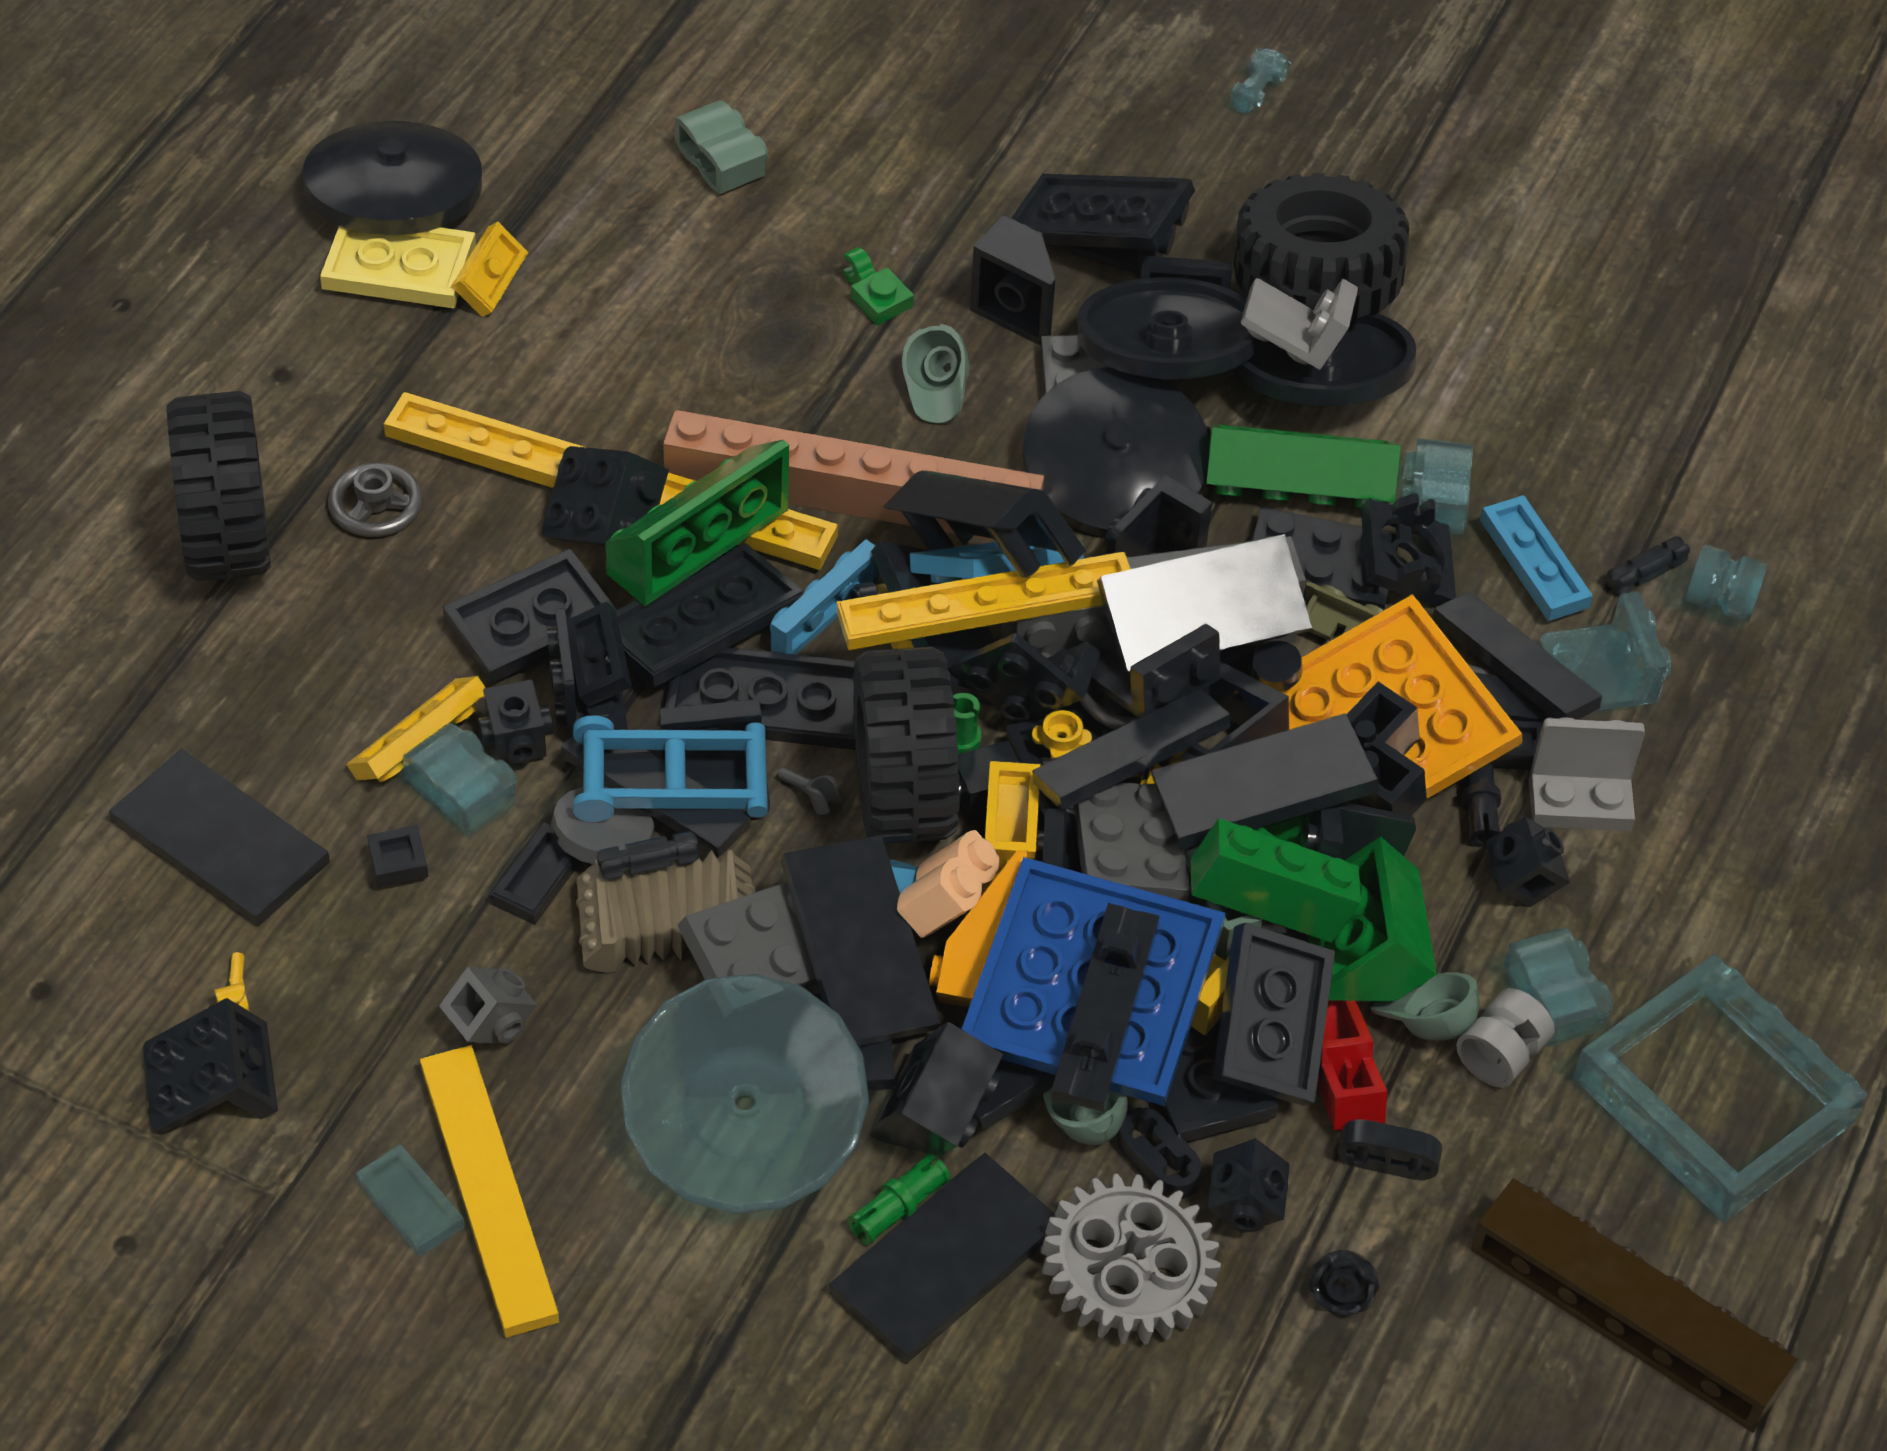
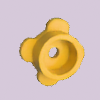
[1032,710,1092,758]

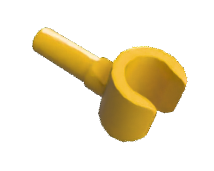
[214,952,249,1011]

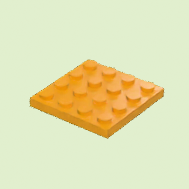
[1280,594,1522,803]

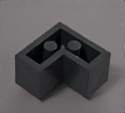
[1347,681,1427,816]

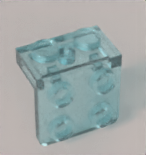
[1539,591,1671,711]

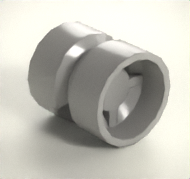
[1456,988,1555,1088]

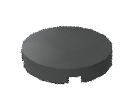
[551,786,654,864]

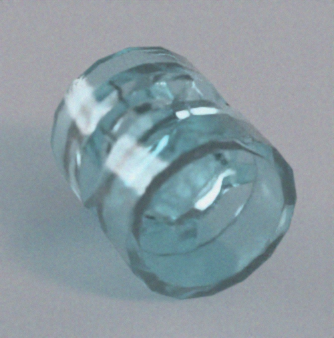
[1684,543,1769,622]

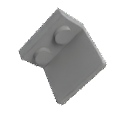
[1241,278,1358,370]
[1528,718,1645,831]

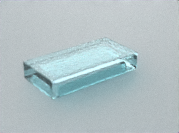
[356,1144,465,1257]

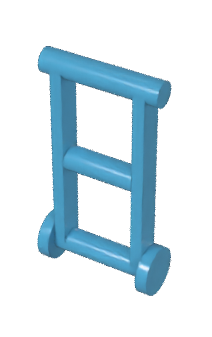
[573,715,768,822]

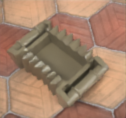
[576,850,756,973]

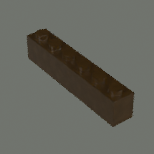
[1470,1178,1798,1433]

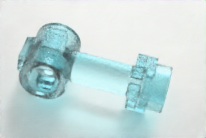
[1231,47,1291,113]

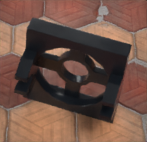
[1360,493,1456,606]

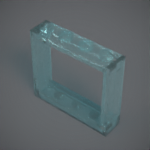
[1573,954,1868,1223]

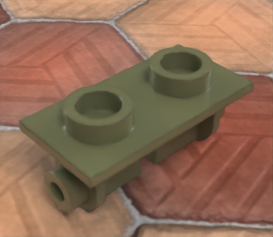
[1305,581,1384,641]

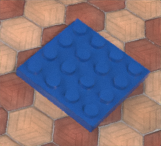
[962,857,1225,1106]

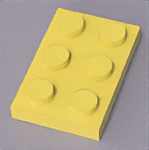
[320,226,476,309]

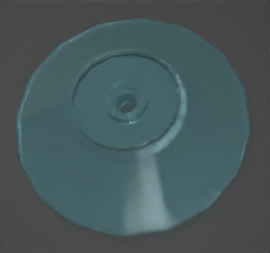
[620,974,869,1214]

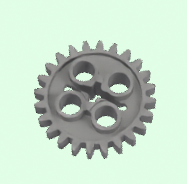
[1041,1174,1221,1344]

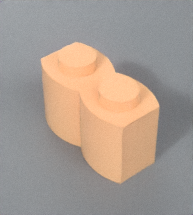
[897,830,999,938]

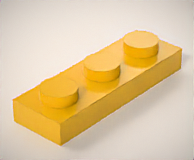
[346,676,485,782]

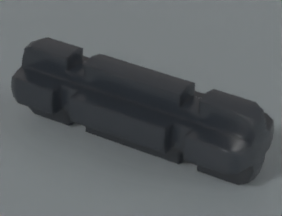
[1605,536,1690,595]
[597,831,699,879]

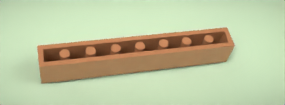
[663,410,1044,541]

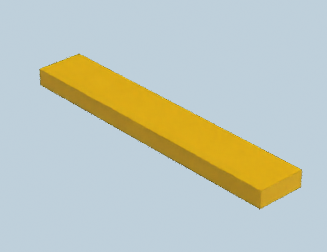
[837,552,1131,650]
[420,1045,559,1338]

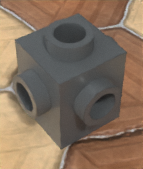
[439,967,537,1044]

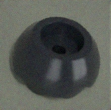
[1309,1250,1379,1316]

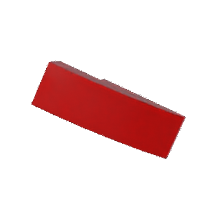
[1317,1000,1387,1131]

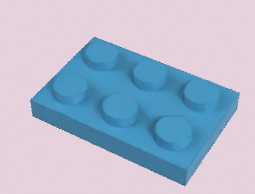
[910,541,1084,583]

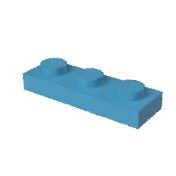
[1480,495,1593,621]
[770,539,880,655]

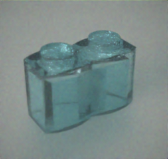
[1401,438,1473,534]
[403,722,517,836]
[1504,927,1613,1047]

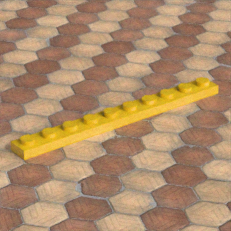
[384,392,838,570]

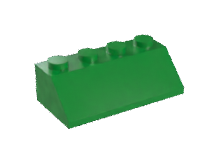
[1206,424,1401,507]
[606,440,789,607]

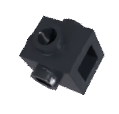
[478,680,553,766]
[1485,816,1570,907]
[1207,1138,1290,1233]

